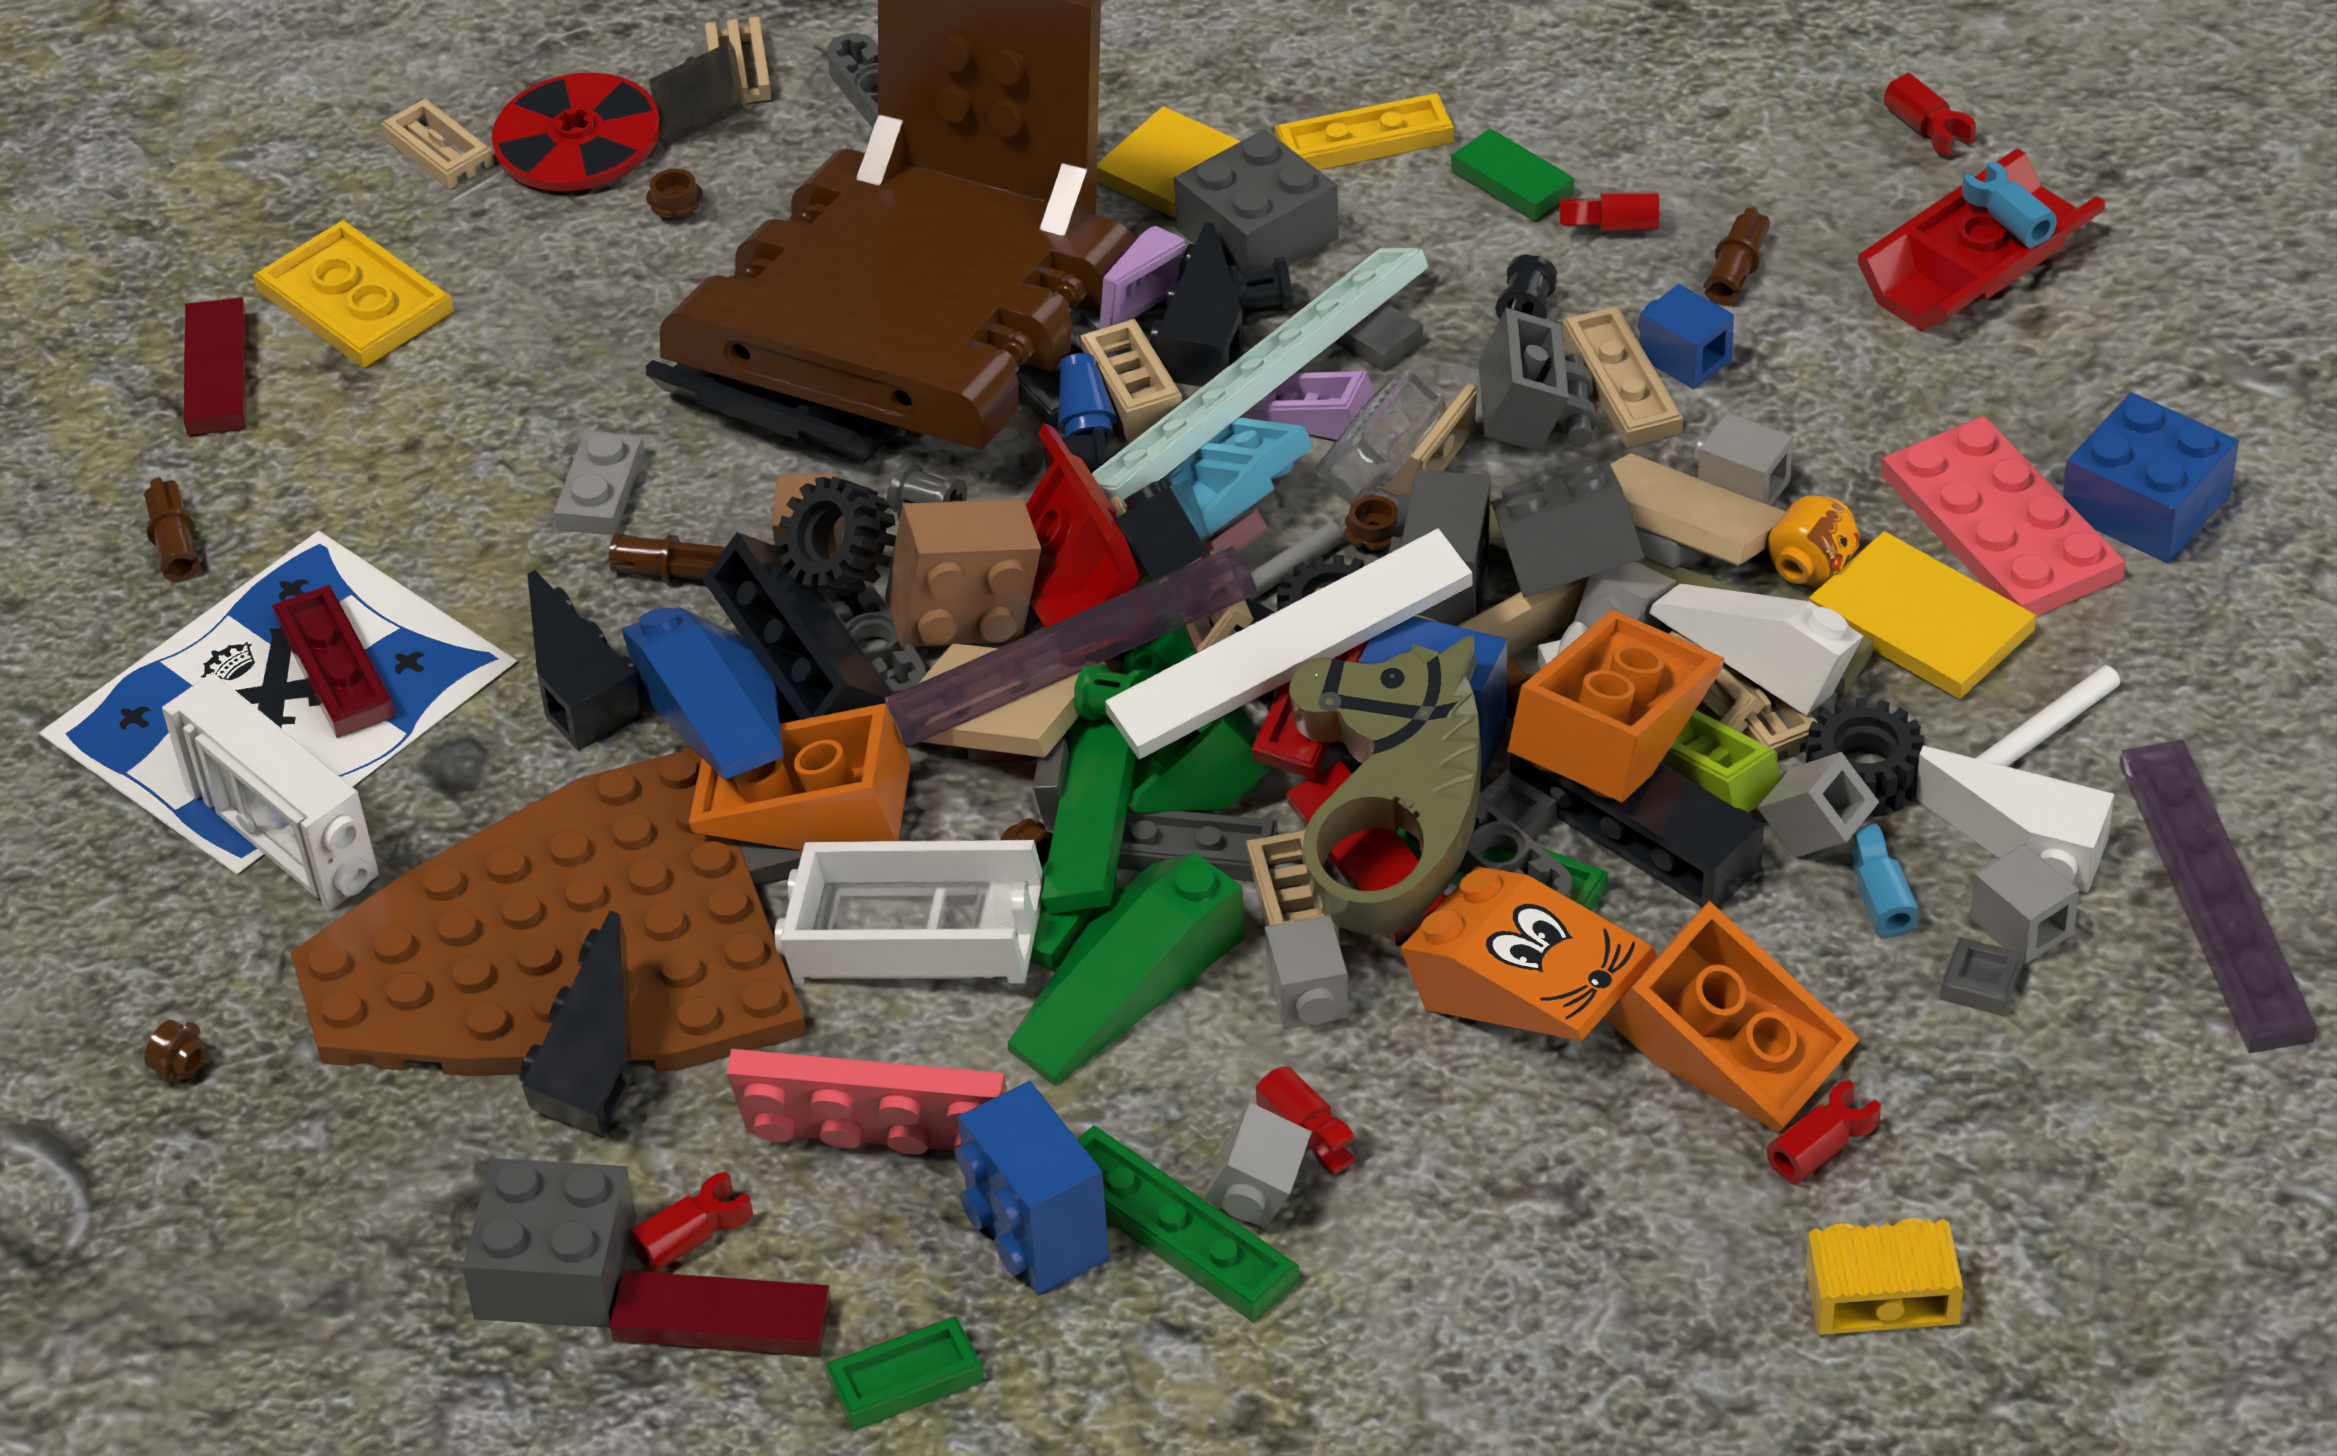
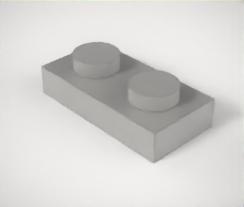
[554,431,645,536]

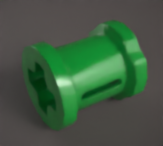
[1074,663,1154,721]

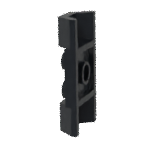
[646,360,899,463]

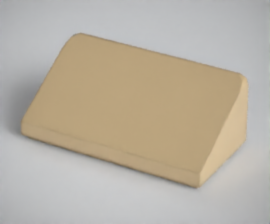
[1380,383,1477,496]

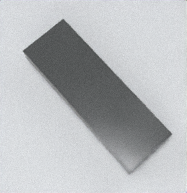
[1117,806,1278,882]

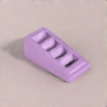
[1100,226,1186,329]
[1241,371,1378,442]

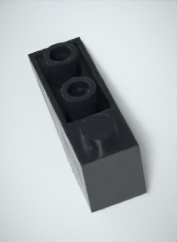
[1150,222,1243,387]
[1116,477,1214,584]
[527,570,643,751]
[519,910,632,1138]

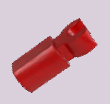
[1884,73,1976,156]
[1559,191,1659,230]
[1255,1066,1355,1176]
[1767,1080,1881,1185]
[629,1171,753,1273]

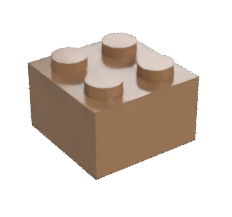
[885,499,1041,647]

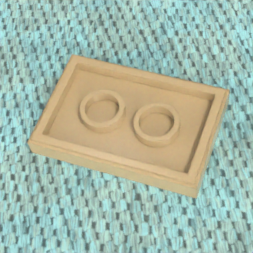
[1610,453,1786,566]
[891,643,1106,757]

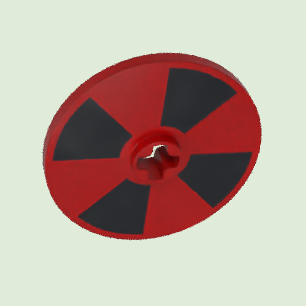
[492,73,661,191]

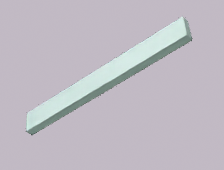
[1092,248,1429,507]

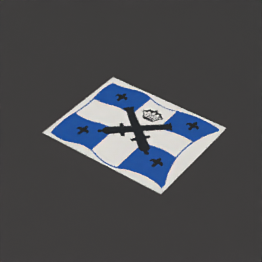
[38,530,517,875]

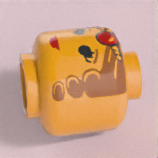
[1767,495,1860,587]

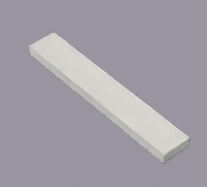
[1105,528,1473,759]

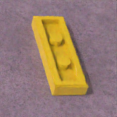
[1275,93,1454,170]

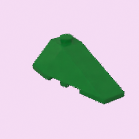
[1123,600,1273,813]
[1007,852,1245,1086]

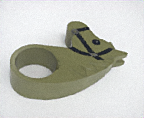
[1289,635,1481,934]

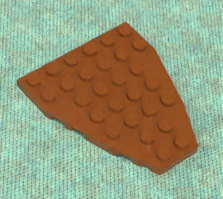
[291,748,806,1076]

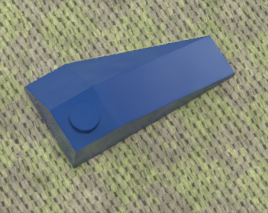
[621,607,784,780]

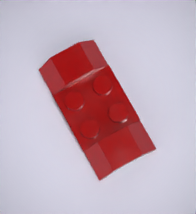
[1858,148,2106,332]
[1026,423,1139,640]

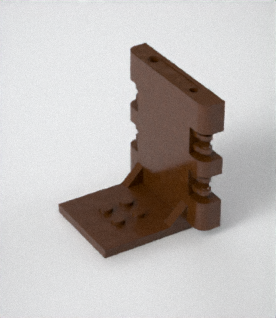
[659,0,1136,451]

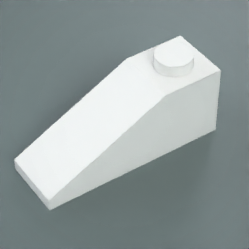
[1649,583,1863,716]
[1915,745,2114,893]

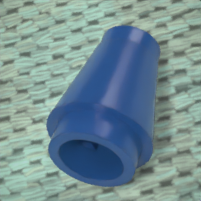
[1058,353,1117,442]

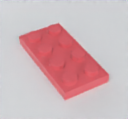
[1881,416,2126,616]
[726,1049,1008,1154]

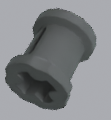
[887,460,967,514]

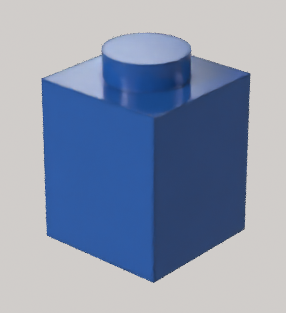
[1638,284,1734,389]

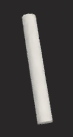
[1975,665,2120,767]

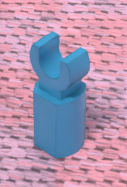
[1962,161,2057,249]
[1849,824,1919,937]

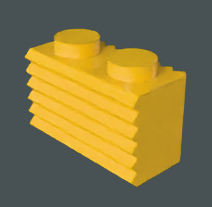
[1806,1218,1964,1335]

